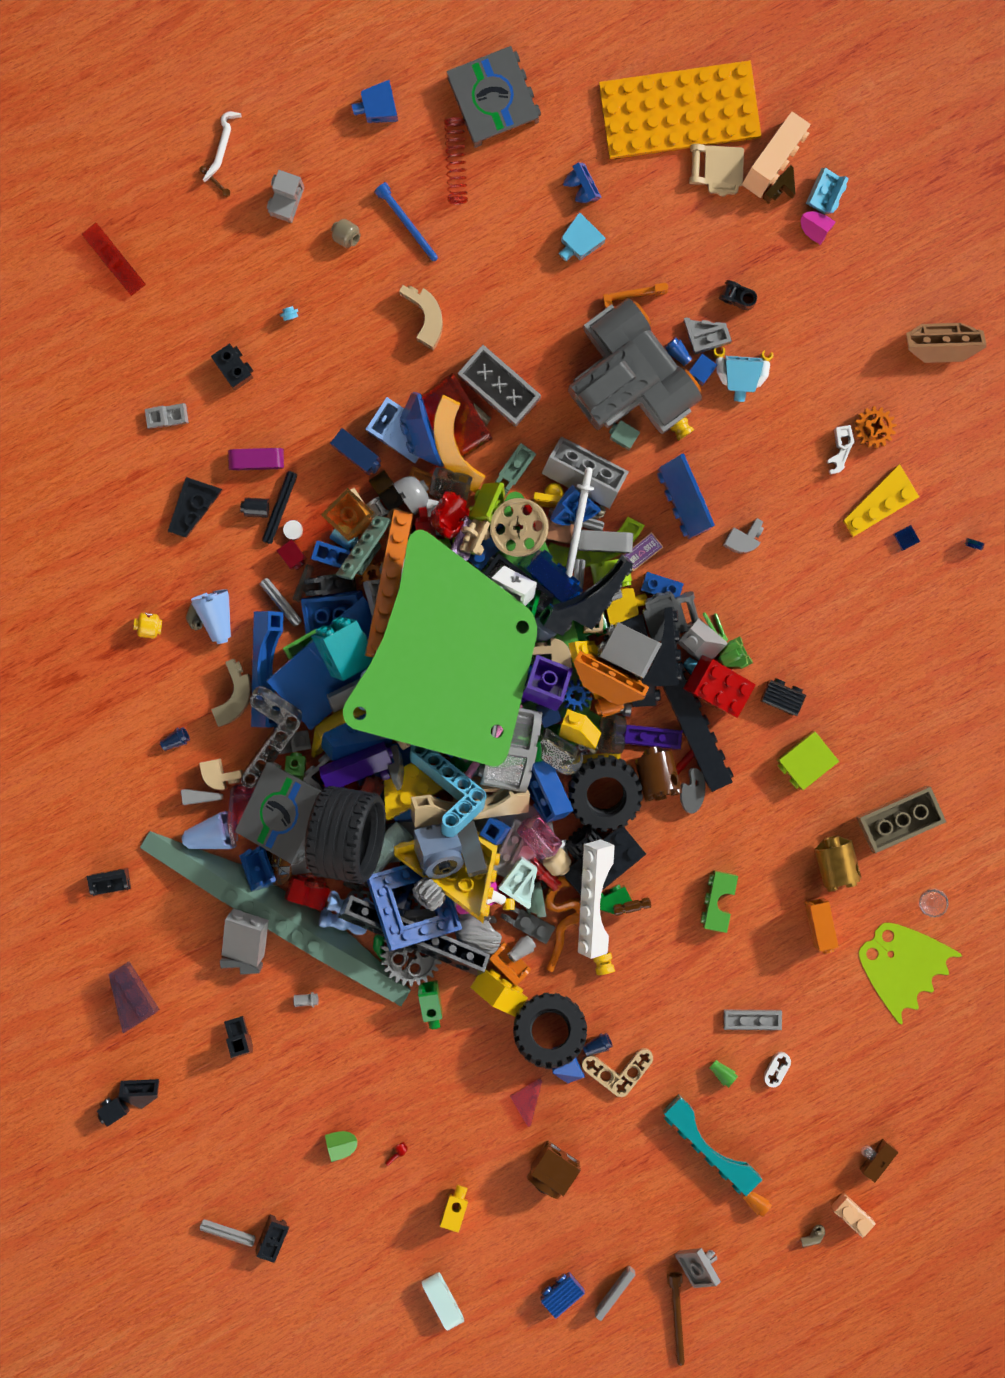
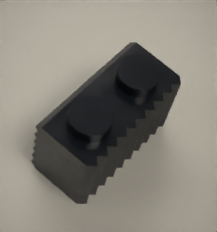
[760,678,806,716]

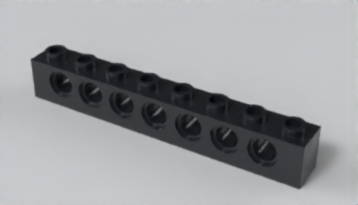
[338,895,490,976]

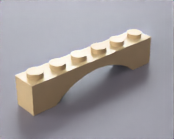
[411,788,530,827]

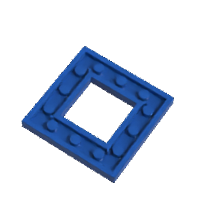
[367,865,462,952]

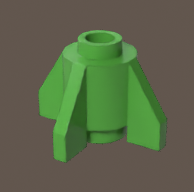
[718,636,753,669]

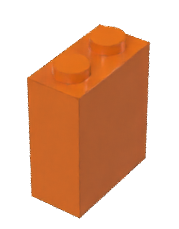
[805,898,839,954]

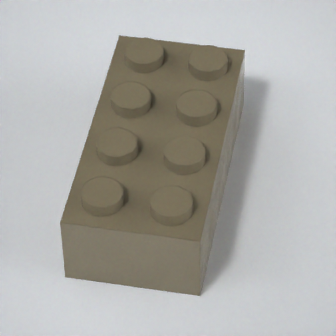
[856,786,946,853]

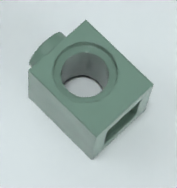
[609,420,640,451]

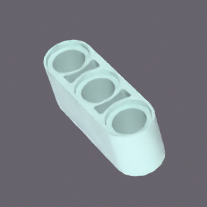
[421,1272,464,1331]

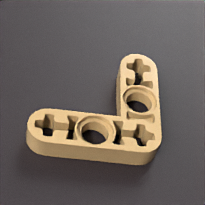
[582,1048,653,1097]

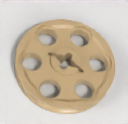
[490,498,548,557]

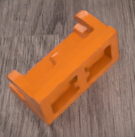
[489,942,531,986]

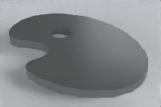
[680,768,705,814]

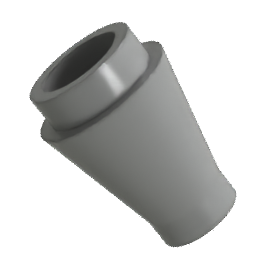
[507,935,536,963]

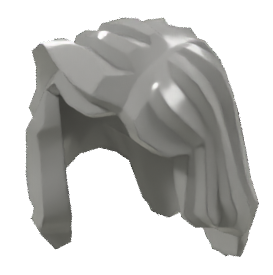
[455,913,502,955]

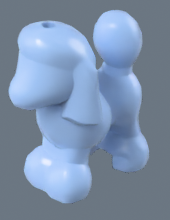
[319,891,374,935]

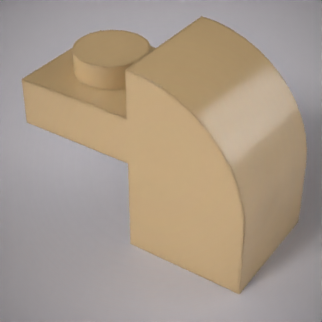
[532,638,572,668]
[199,759,244,790]

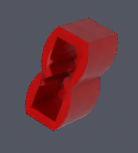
[285,874,330,910]

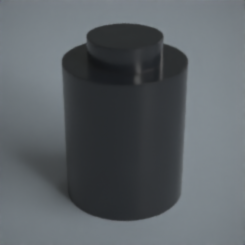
[240,497,269,518]

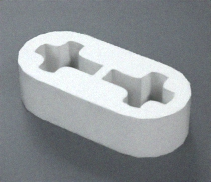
[764,1052,791,1087]

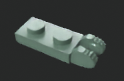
[495,443,536,496]

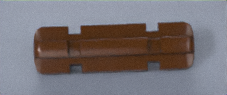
[613,897,651,916]

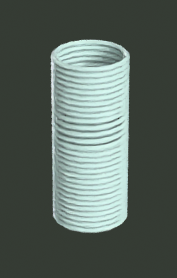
[373,822,413,874]

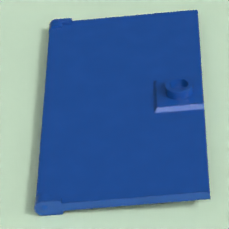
[266,596,372,730]

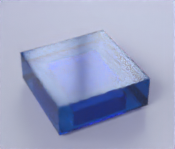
[893,525,920,551]

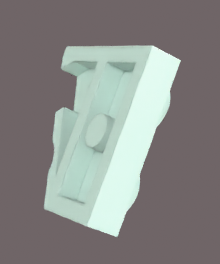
[498,856,537,909]

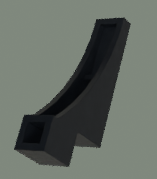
[539,555,633,636]
[632,606,683,707]

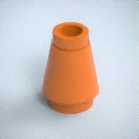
[742,1191,772,1217]

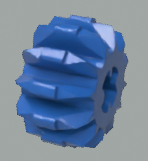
[563,679,593,712]

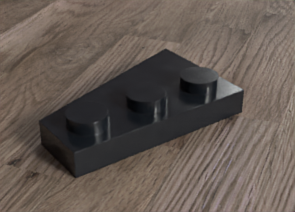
[168,477,223,538]

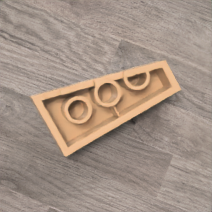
[742,112,811,198]

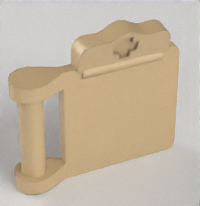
[689,144,744,197]

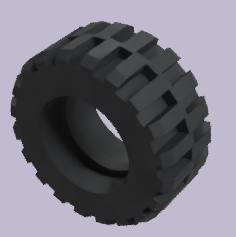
[568,755,643,832]
[513,992,587,1069]

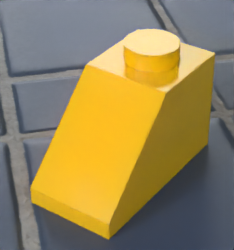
[559,709,601,750]

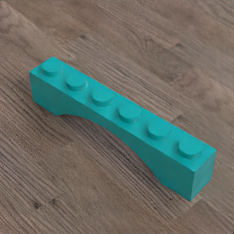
[663,1095,762,1196]

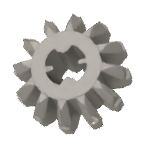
[412,877,446,911]

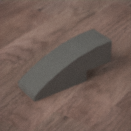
[457,820,488,878]

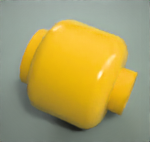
[133,613,162,639]

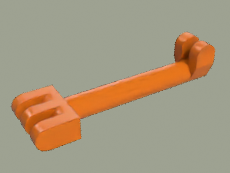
[603,283,668,308]

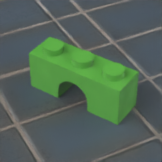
[700,870,738,933]

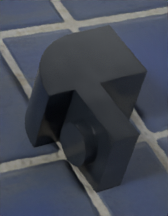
[224,1016,253,1059]

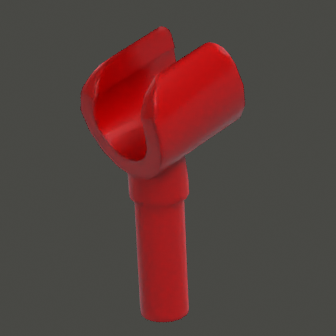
[385,1142,408,1166]

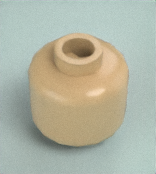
[542,847,571,876]

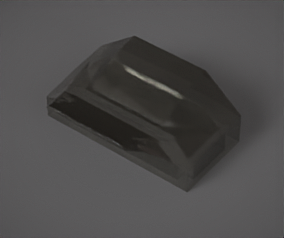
[540,728,578,770]

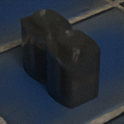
[429,467,473,501]
[598,715,627,754]

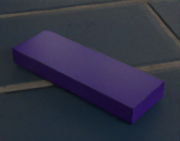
[623,724,683,750]

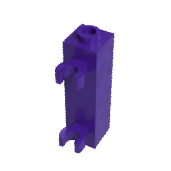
[319,741,393,788]

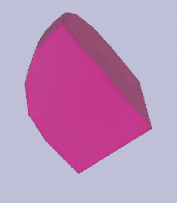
[801,211,835,245]

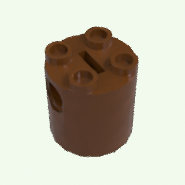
[635,747,682,802]

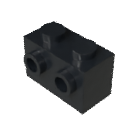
[211,343,254,391]

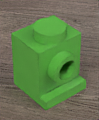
[285,752,306,782]

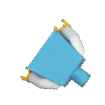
[714,347,773,402]

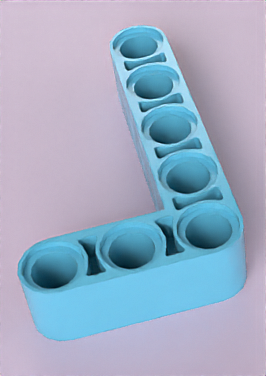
[410,745,486,837]

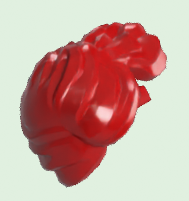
[431,491,470,539]

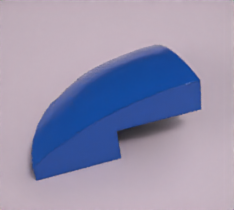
[550,485,601,526]

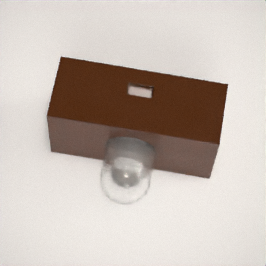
[860,1139,899,1183]

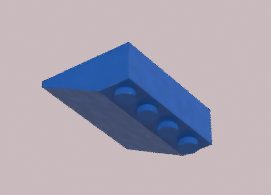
[657,453,715,539]

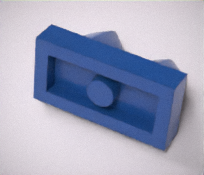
[563,162,602,203]

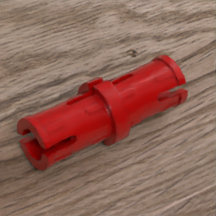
[530,856,562,892]

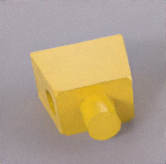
[606,588,647,626]
[440,1185,468,1233]

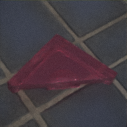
[510,1078,542,1127]

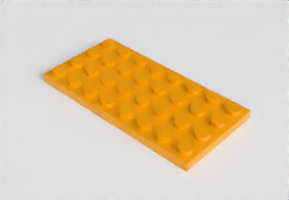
[599,60,761,160]

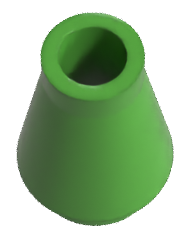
[709,1060,738,1088]

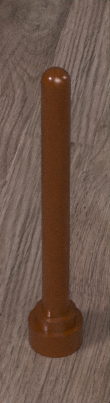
[667,1272,685,1366]

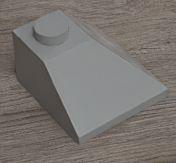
[677,618,728,661]

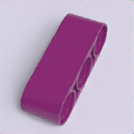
[228,448,284,470]

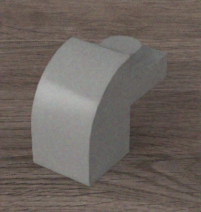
[723,518,764,554]

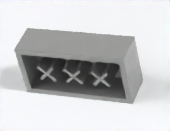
[458,345,541,427]

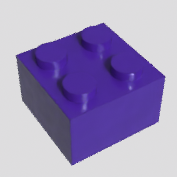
[522,655,573,711]

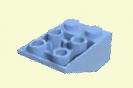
[366,397,434,463]

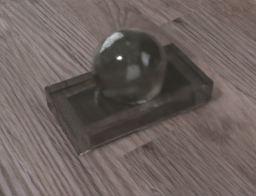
[292,564,319,603]

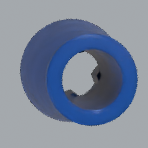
[665,337,692,366]

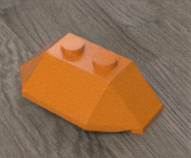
[573,651,649,705]

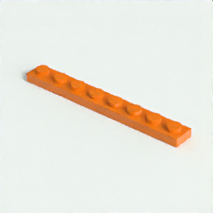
[365,509,413,657]

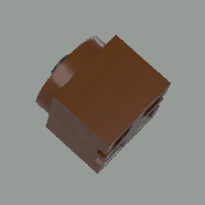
[527,1141,581,1199]

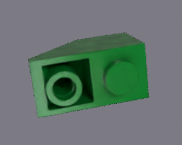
[600,884,632,916]

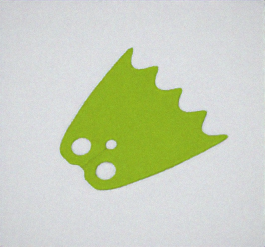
[859,923,962,1024]

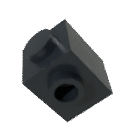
[97,1095,130,1127]

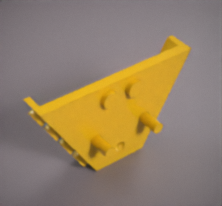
[394,831,500,923]

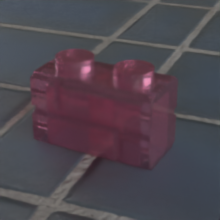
[517,815,562,859]

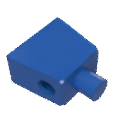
[352,80,398,123]

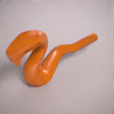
[544,875,581,972]

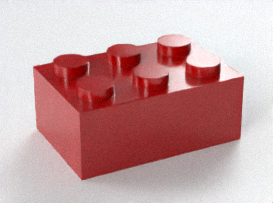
[683,655,756,718]

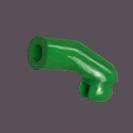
[373,934,385,960]

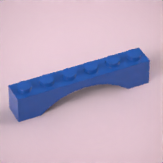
[251,611,283,727]

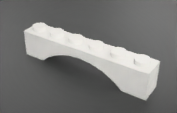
[578,840,614,959]

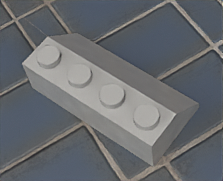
[541,437,629,509]

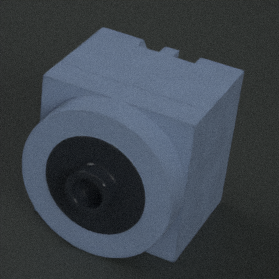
[414,823,464,879]

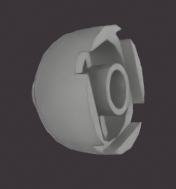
[393,476,429,515]

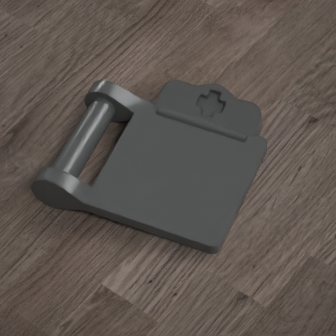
[643,591,699,641]

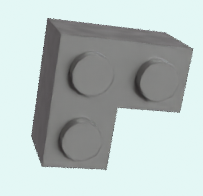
[267,170,305,223]

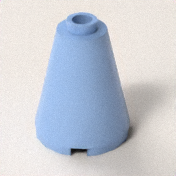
[191,589,231,644]
[182,811,238,849]

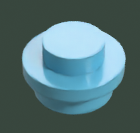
[280,306,298,321]

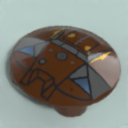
[266,850,292,886]

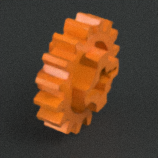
[854,406,897,449]

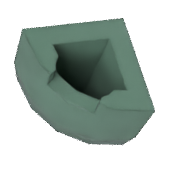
[526,881,547,917]

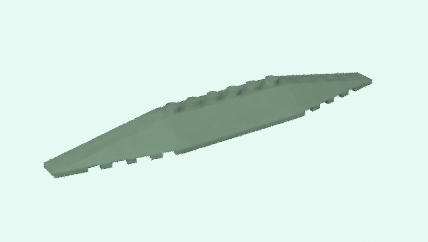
[140,831,411,1006]

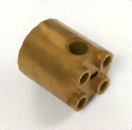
[814,836,862,892]

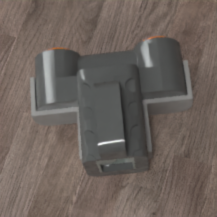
[568,298,702,434]

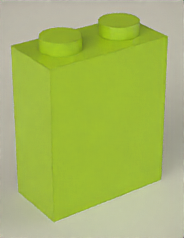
[777,731,839,790]

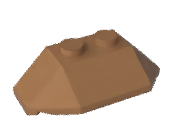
[906,323,986,363]

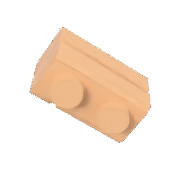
[831,1193,876,1238]

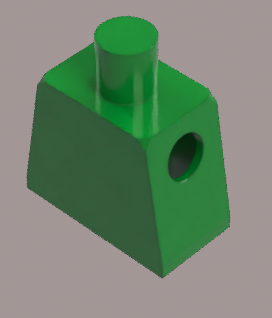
[418,980,443,1030]

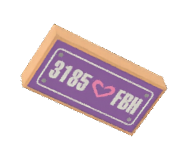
[624,532,663,571]

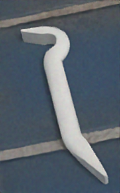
[203,111,242,182]

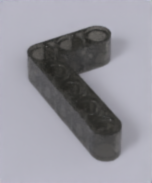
[241,686,302,788]

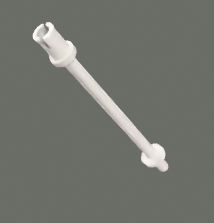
[562,467,594,600]

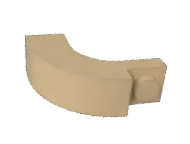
[399,285,443,351]

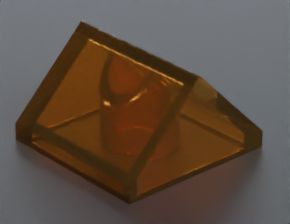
[321,488,375,541]

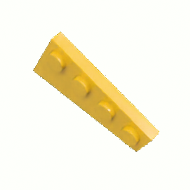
[843,464,919,537]

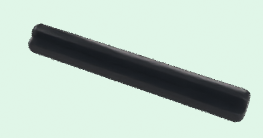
[262,471,297,544]

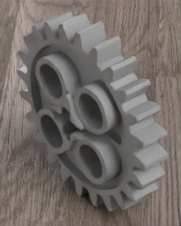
[380,938,442,987]

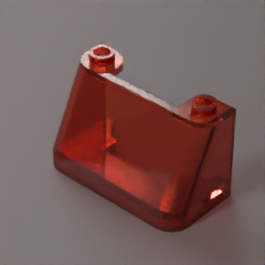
[421,373,493,460]

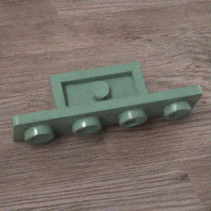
[336,516,391,580]

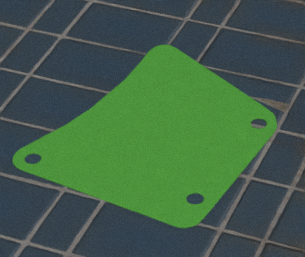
[343,530,537,767]

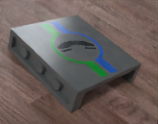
[446,46,541,148]
[235,762,321,864]

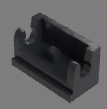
[86,868,131,896]
[255,1214,289,1263]

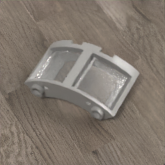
[478,708,542,793]

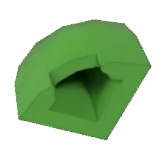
[325,1131,357,1162]

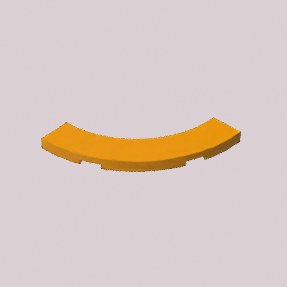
[434,395,485,493]

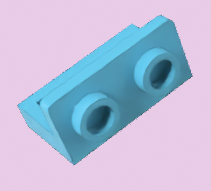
[806,168,849,214]

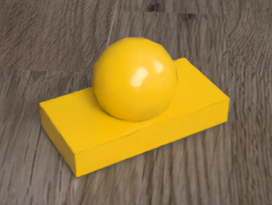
[533,483,563,508]

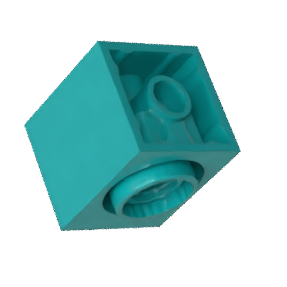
[311,616,373,681]

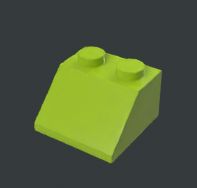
[468,482,505,529]

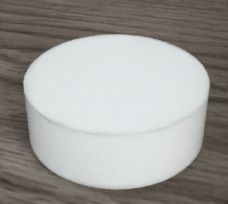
[283,520,303,540]

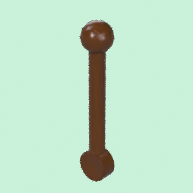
[199,166,230,197]

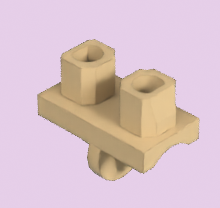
[459,519,491,556]

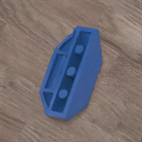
[400,392,444,467]

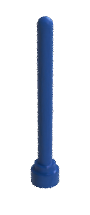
[374,182,438,261]

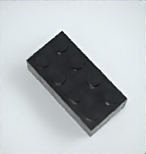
[564,824,646,895]

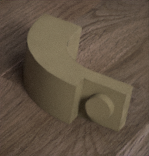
[211,659,252,727]

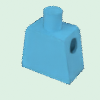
[559,213,606,262]

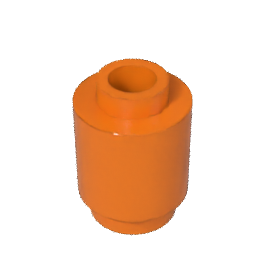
[594,697,624,718]

